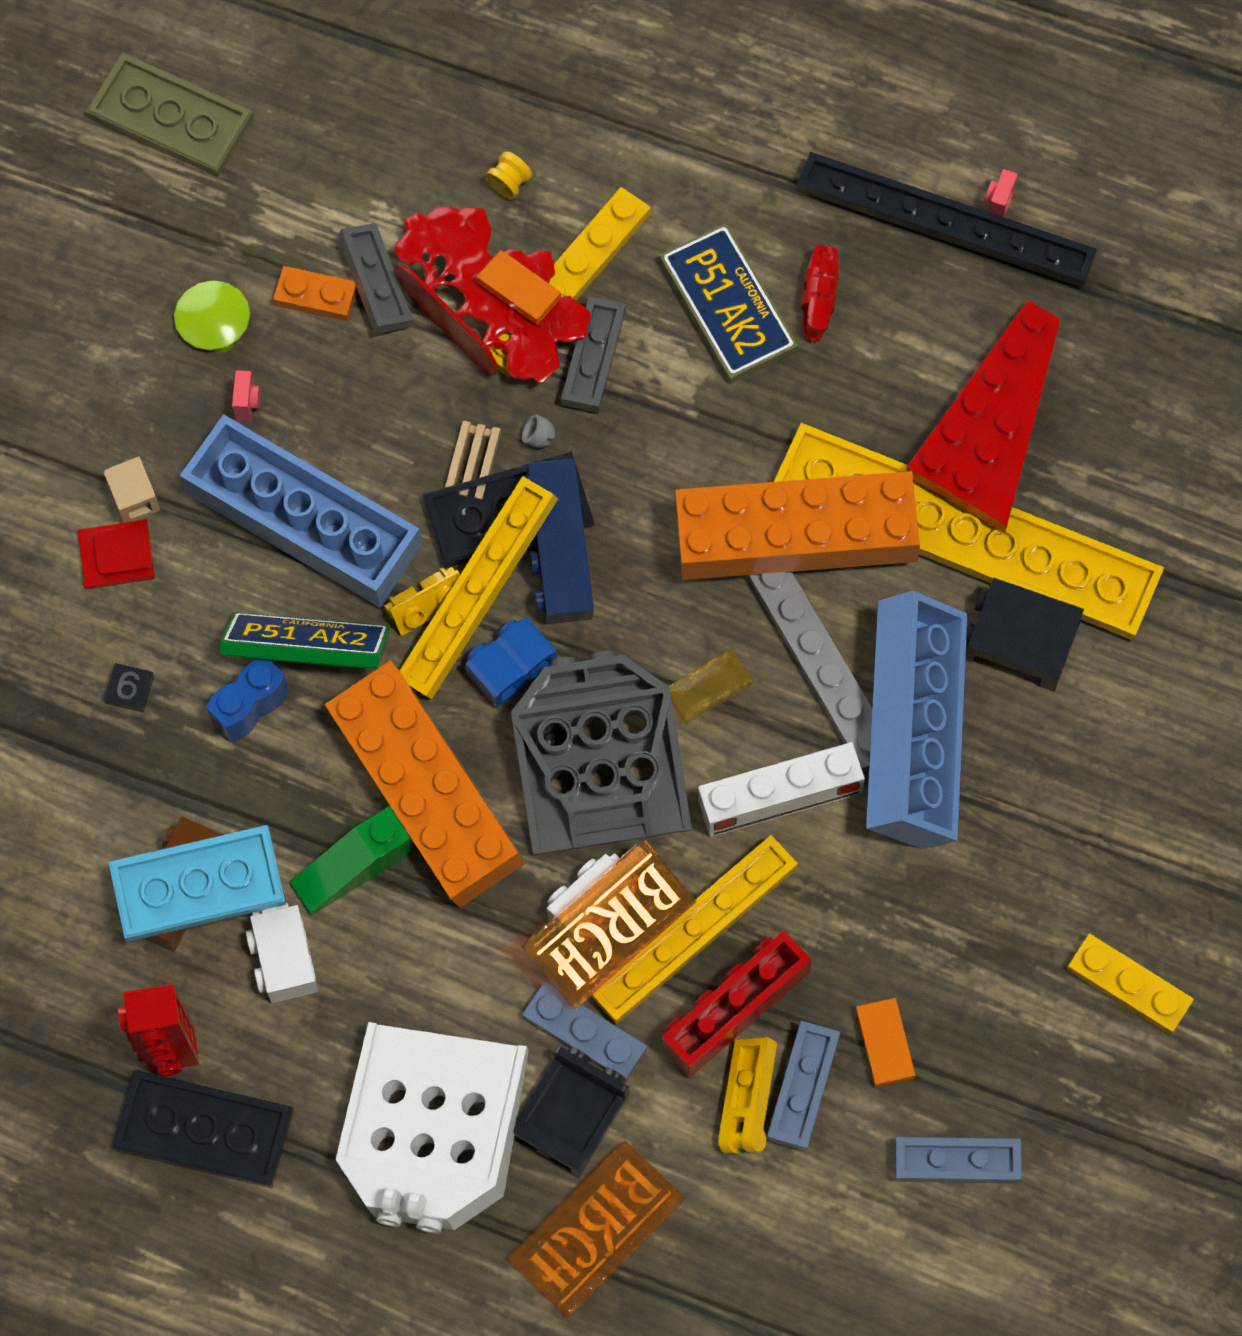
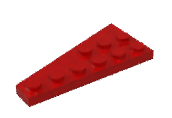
[906,300,1060,533]

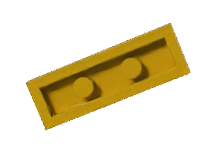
[1067,933,1194,1036]

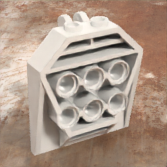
[336,1022,529,1233]

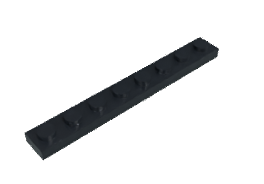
[797,152,1097,288]

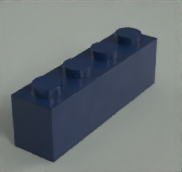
[521,458,594,624]

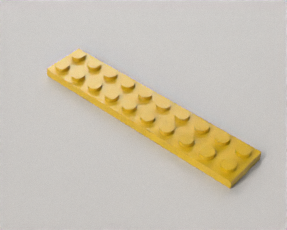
[774,423,1164,641]

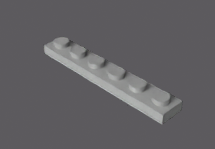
[747,572,873,772]

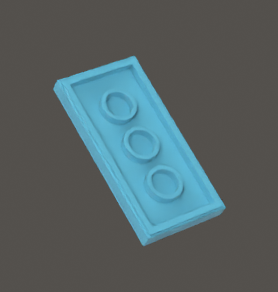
[109,825,286,942]

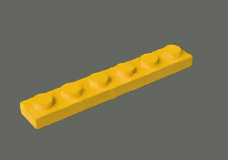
[489,187,651,378]
[400,476,558,699]
[589,835,798,1025]

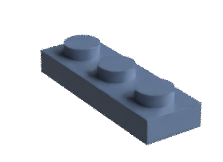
[522,982,648,1083]
[767,1021,840,1152]
[895,1137,1022,1183]

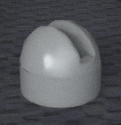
[522,414,555,448]

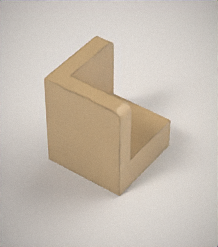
[104,456,161,523]

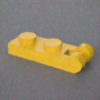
[718,1037,777,1154]

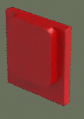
[78,519,155,590]

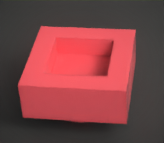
[985,169,1018,217]
[232,370,261,422]

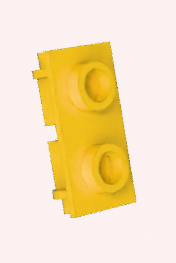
[384,567,460,637]

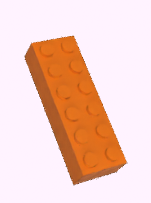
[675,471,920,580]
[324,660,527,908]

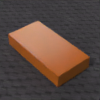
[477,250,561,325]
[855,998,916,1088]

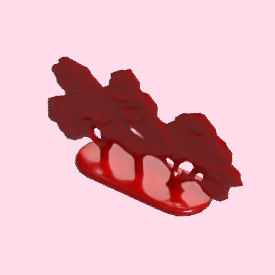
[394,206,591,383]

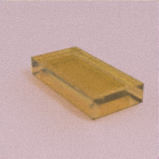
[668,648,753,724]

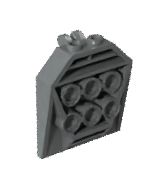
[511,651,692,856]

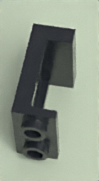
[965,578,1084,692]
[513,1046,630,1179]

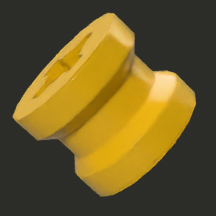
[485,151,533,199]

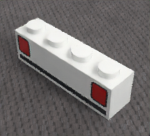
[698,742,865,837]

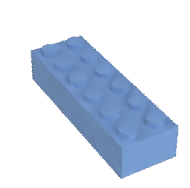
[180,414,423,608]
[866,591,967,849]

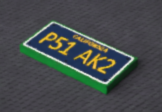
[220,612,390,669]

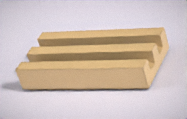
[445,421,501,500]

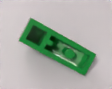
[290,806,414,916]

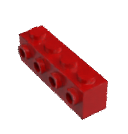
[662,930,812,1079]
[118,984,200,1076]

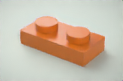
[273,266,358,322]

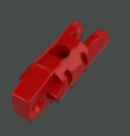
[801,244,839,344]

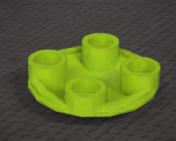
[174,280,250,353]

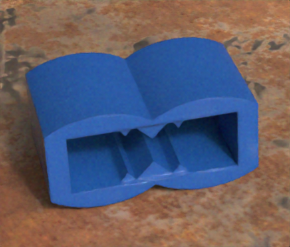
[465,617,557,708]
[207,659,289,742]

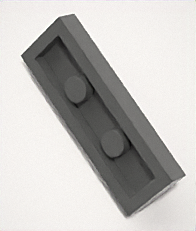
[338,223,413,334]
[561,296,626,413]

